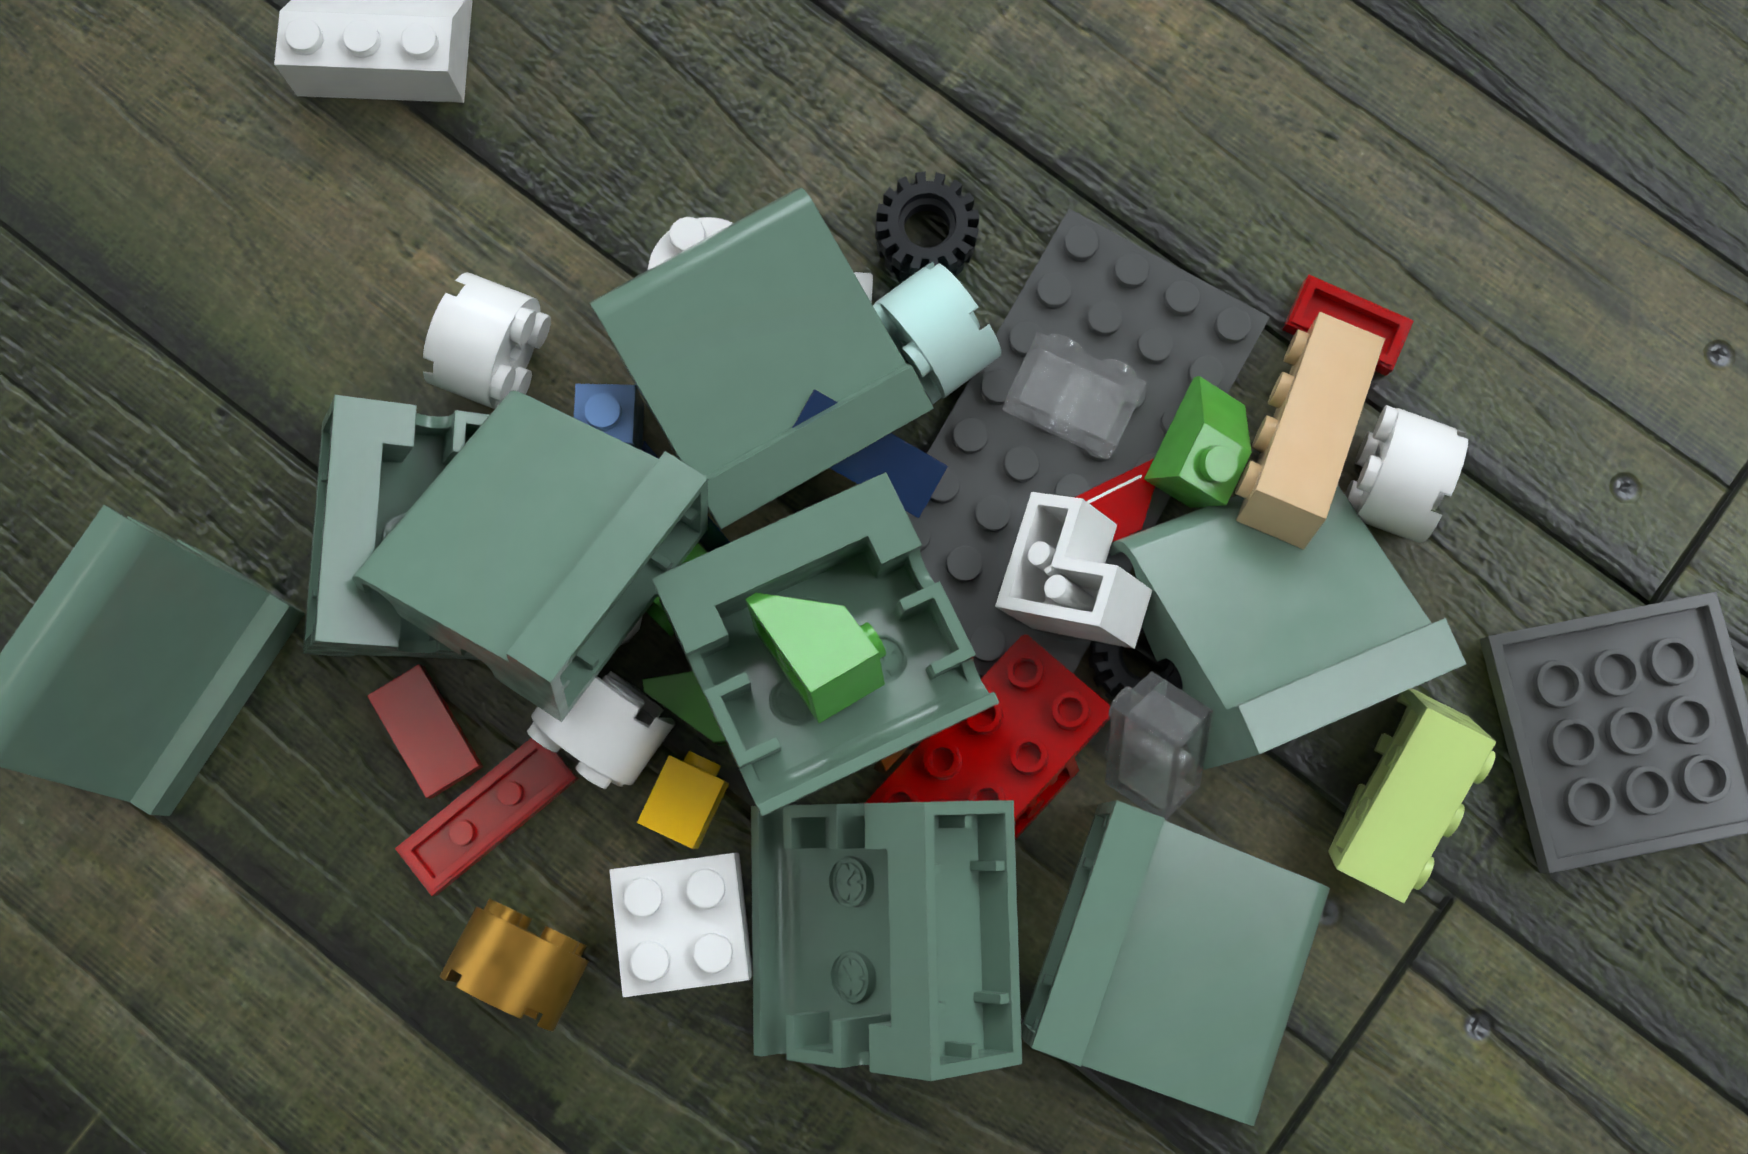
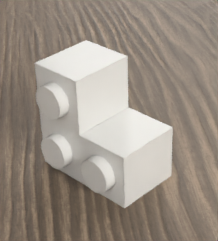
[995,492,1152,649]

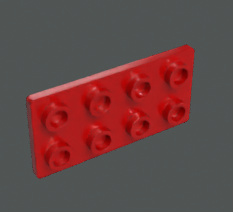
[865,634,1113,840]

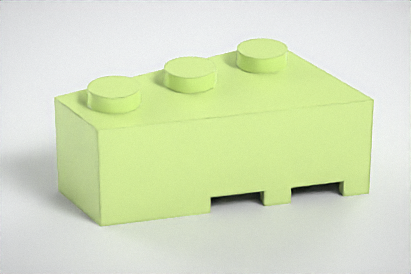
[1328,688,1496,903]

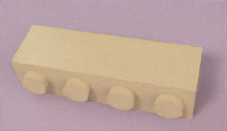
[1235,312,1385,549]

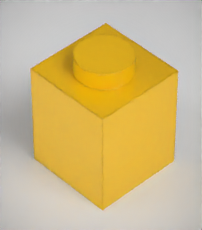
[637,751,729,849]

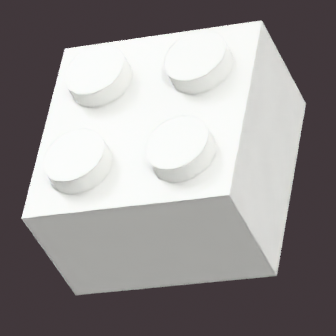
[609,853,753,997]

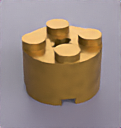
[439,898,589,1032]

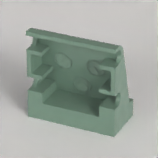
[589,188,934,529]
[352,390,708,722]
[303,395,489,660]
[651,472,1000,817]
[1109,485,1466,770]
[0,505,305,816]
[751,800,1022,1081]
[1021,800,1330,1126]

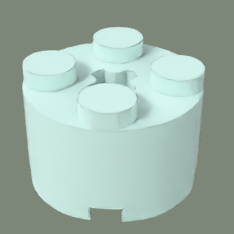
[873,262,1001,404]

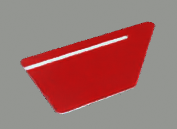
[1074,458,1155,542]

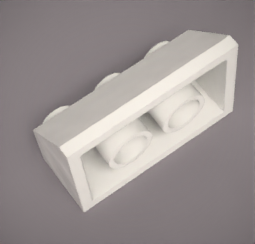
[274,0,472,103]

